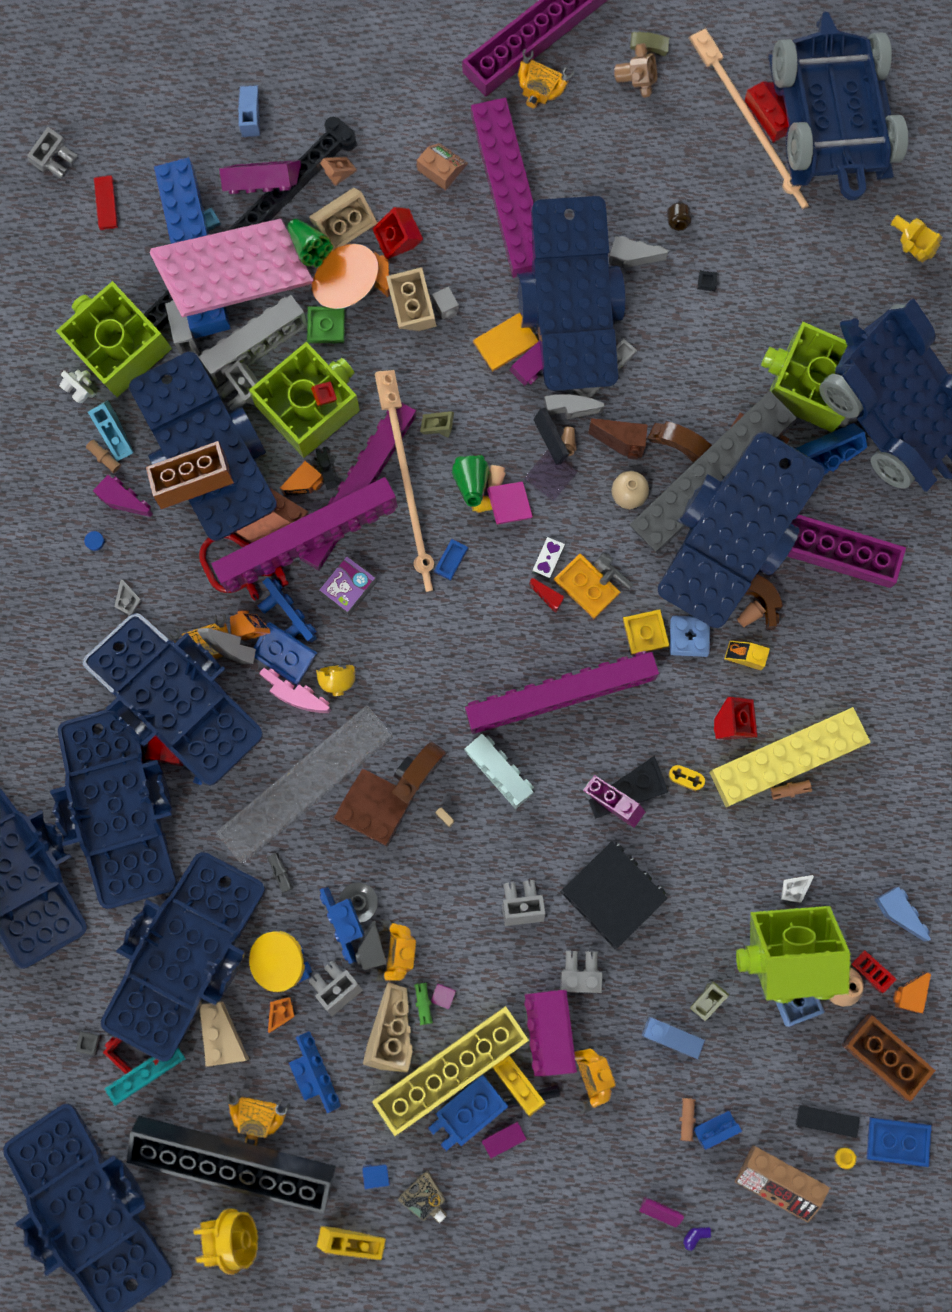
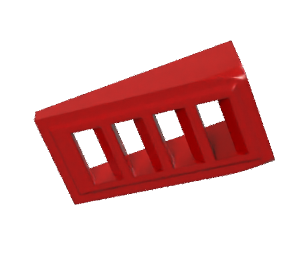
[529,578,564,612]
[851,950,896,993]

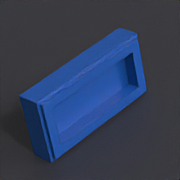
[434,539,468,581]

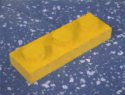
[493,1055,545,1117]

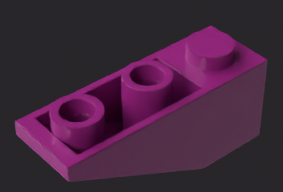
[93,475,153,517]
[583,775,646,828]

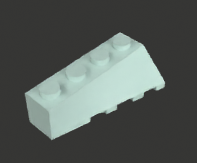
[465,734,534,809]

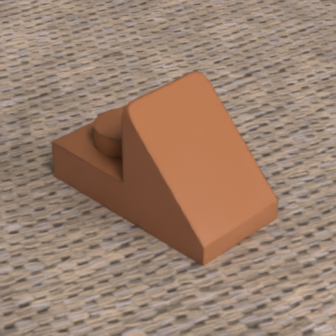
[320,157,357,186]

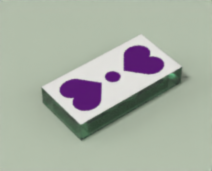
[532,537,565,579]

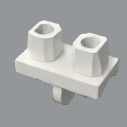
[59,370,96,403]

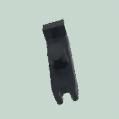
[316,447,338,490]

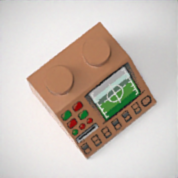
[417,143,468,190]

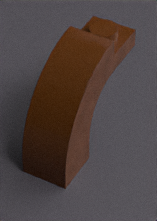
[647,421,712,463]
[745,574,783,630]
[392,741,448,804]

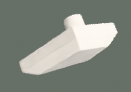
[781,875,814,903]

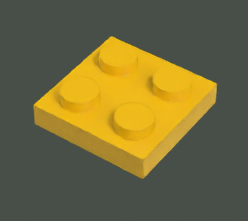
[623,609,669,655]

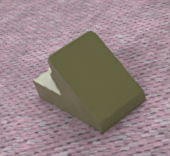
[420,411,454,438]
[690,981,729,1021]

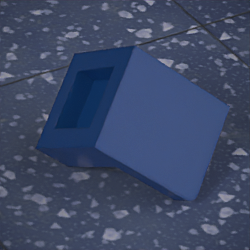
[362,1164,390,1189]

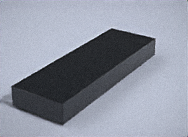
[533,408,569,465]
[796,1105,860,1138]

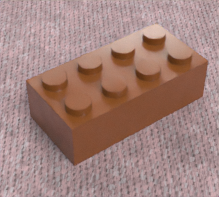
[146,441,234,509]
[841,1015,936,1102]

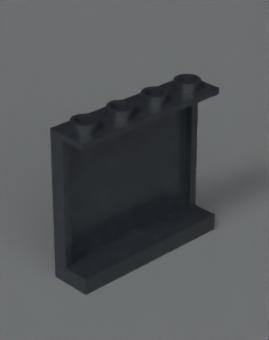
[560,841,668,949]

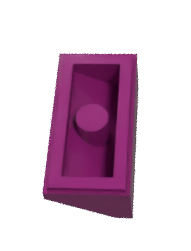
[482,1121,527,1158]
[639,1197,684,1228]

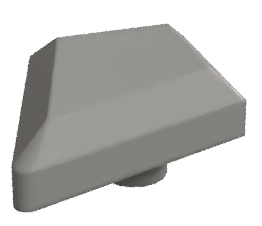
[114,580,141,616]

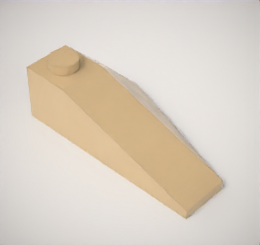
[363,982,412,1072]

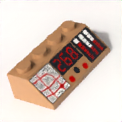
[735,1145,830,1222]

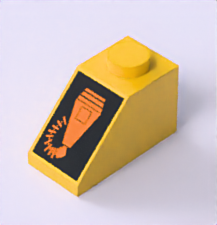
[724,641,770,671]

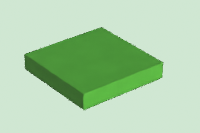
[307,307,345,343]

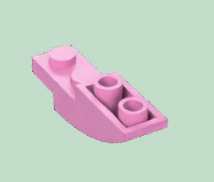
[259,668,331,713]

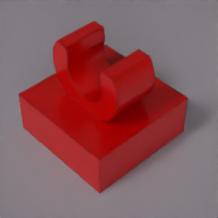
[311,381,337,406]

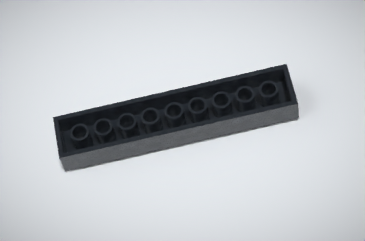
[126,1116,336,1214]

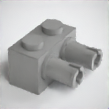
[27,127,78,179]
[217,361,259,411]
[502,880,545,926]
[560,951,602,993]
[309,961,363,1016]

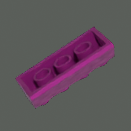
[219,160,301,194]
[524,990,577,1076]

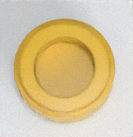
[835,1147,856,1169]

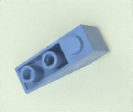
[238,86,260,137]
[874,887,931,941]

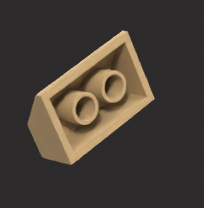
[309,188,377,251]
[386,268,437,331]

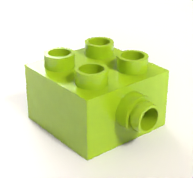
[56,281,172,397]
[761,322,847,432]
[249,342,360,458]
[736,906,850,1003]

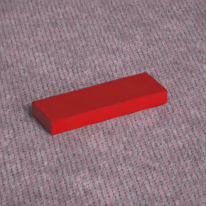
[94,175,118,230]

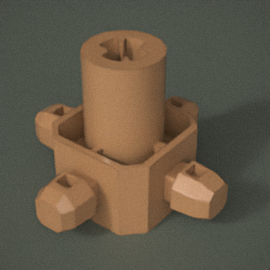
[614,43,657,97]

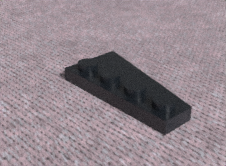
[588,756,668,819]

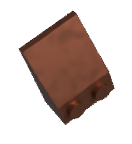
[588,418,648,460]

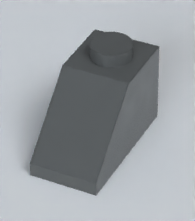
[355,921,387,970]

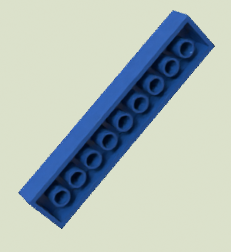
[154,158,231,338]

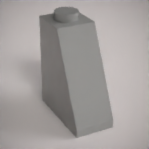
[165,300,201,355]

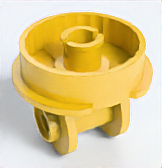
[193,1208,258,1275]

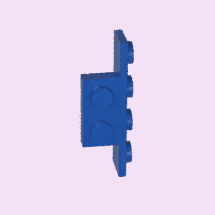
[320,887,365,964]
[289,1031,341,1113]

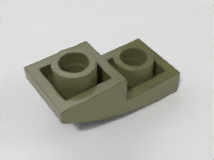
[630,32,669,57]

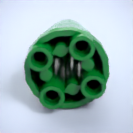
[287,219,333,268]
[452,455,489,507]

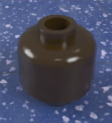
[667,203,691,231]

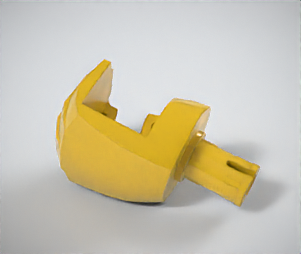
[891,215,942,262]

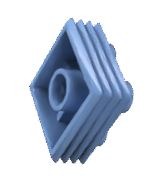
[670,616,710,657]
[775,997,824,1027]

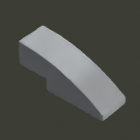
[544,395,604,419]
[198,628,256,664]

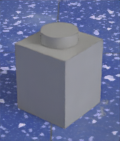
[432,287,459,320]

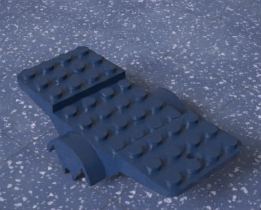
[517,196,625,391]
[129,352,277,541]
[658,432,824,628]
[83,613,263,786]
[50,709,177,909]
[0,788,87,969]
[101,852,265,1062]
[3,1104,173,1312]

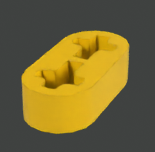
[668,765,705,791]

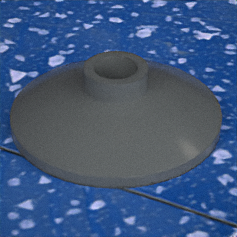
[338,883,378,922]

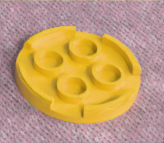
[249,931,305,992]

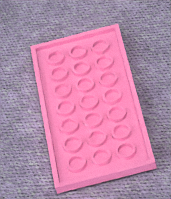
[149,219,313,317]

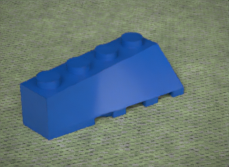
[788,423,867,475]

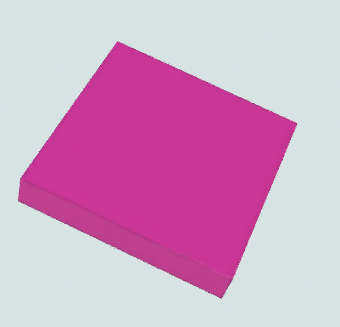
[487,482,532,525]

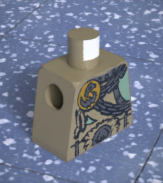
[398,1170,447,1224]

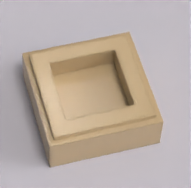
[435,808,454,828]

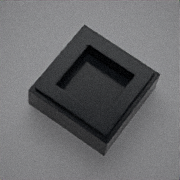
[697,270,718,292]

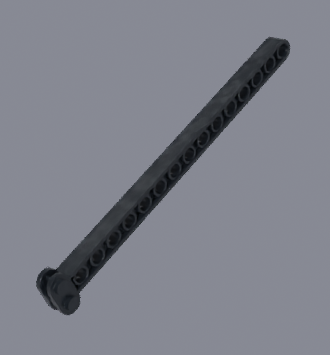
[144,116,357,331]

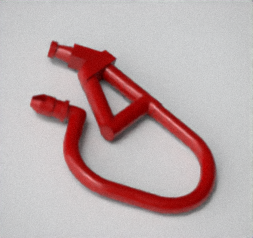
[199,534,289,601]

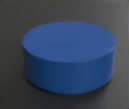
[84,531,105,551]

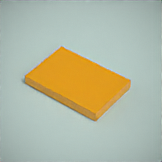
[473,313,538,372]
[553,553,621,619]

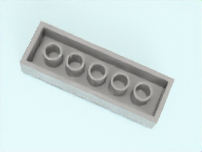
[198,295,307,387]

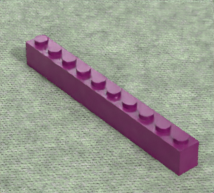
[299,402,416,571]

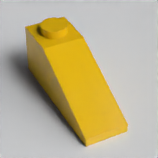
[316,1226,386,1260]

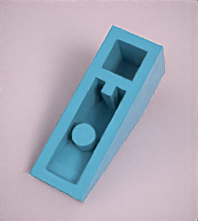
[88,400,134,461]

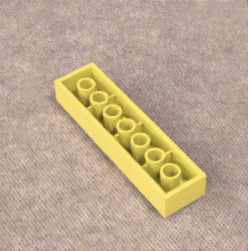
[709,707,871,808]
[372,1006,529,1136]

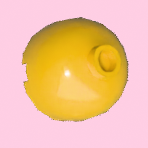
[316,665,355,696]

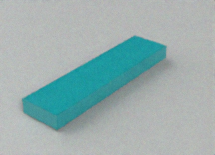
[104,1047,185,1106]

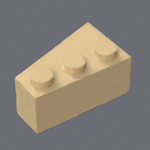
[200,1002,249,1067]

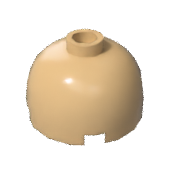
[611,471,649,509]

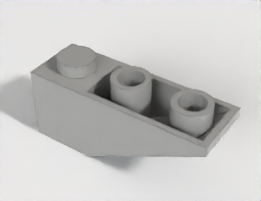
[609,236,668,268]

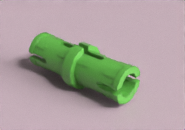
[414,983,433,1025]

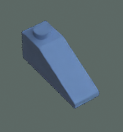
[642,1017,705,1059]

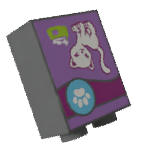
[318,555,377,617]

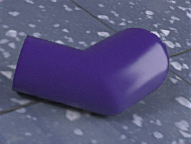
[684,1227,711,1251]

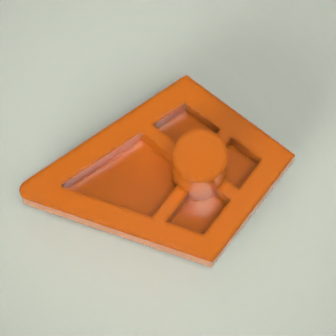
[268,997,295,1033]

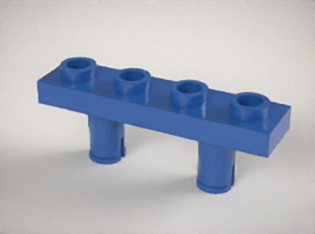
[257,577,317,643]

